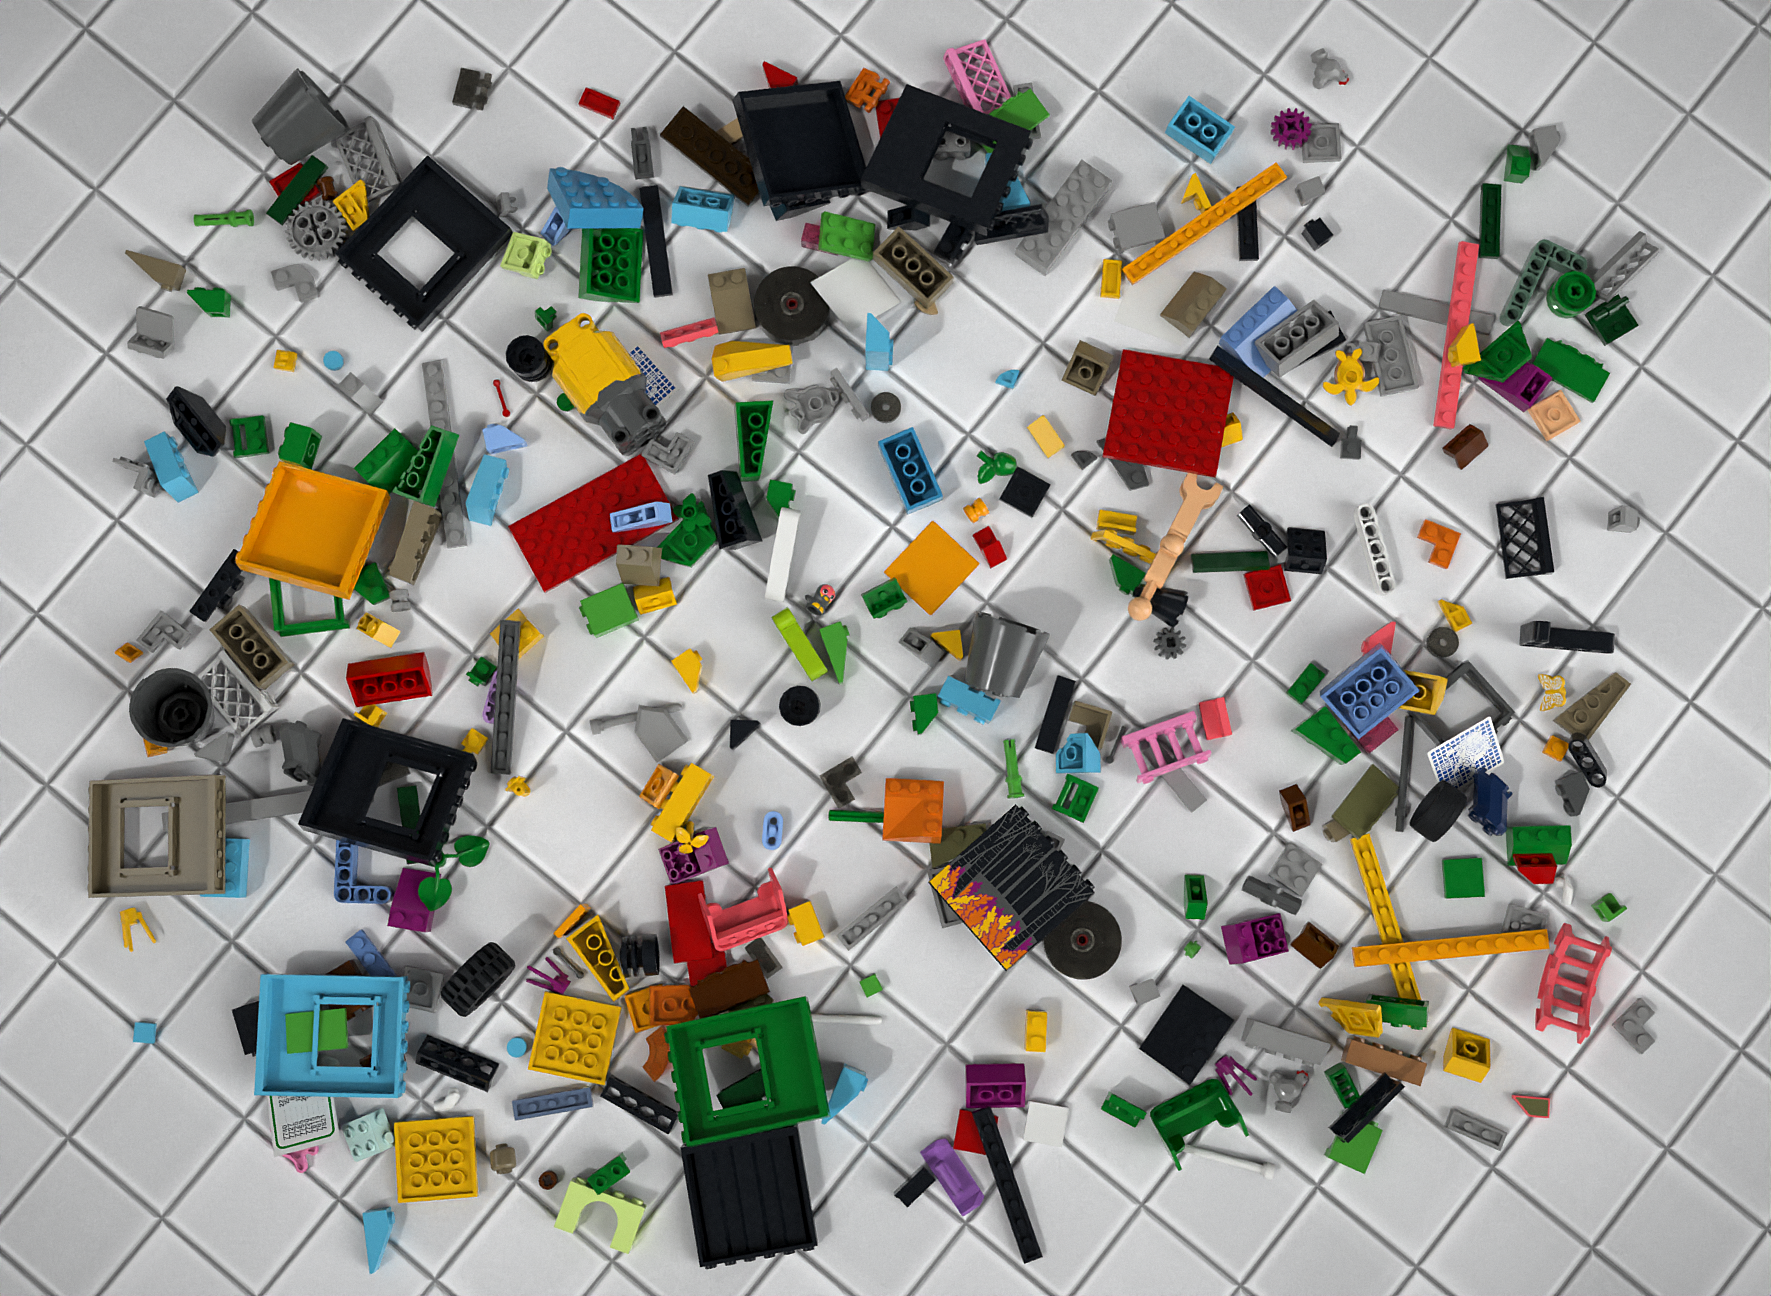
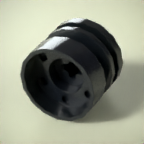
[506,335,552,382]
[779,686,821,726]
[620,934,660,978]

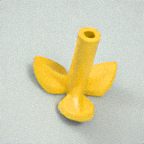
[676,821,709,854]

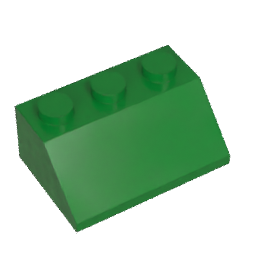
[354,428,418,495]
[1506,825,1572,866]
[1366,994,1429,1030]

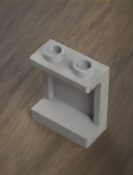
[1108,202,1165,254]

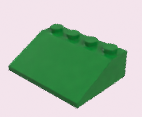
[578,228,643,303]

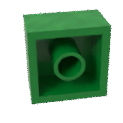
[278,422,322,470]

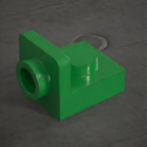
[466,657,497,687]

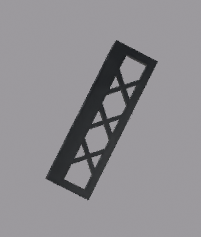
[974,204,1049,245]
[415,1034,499,1093]
[600,1075,678,1134]

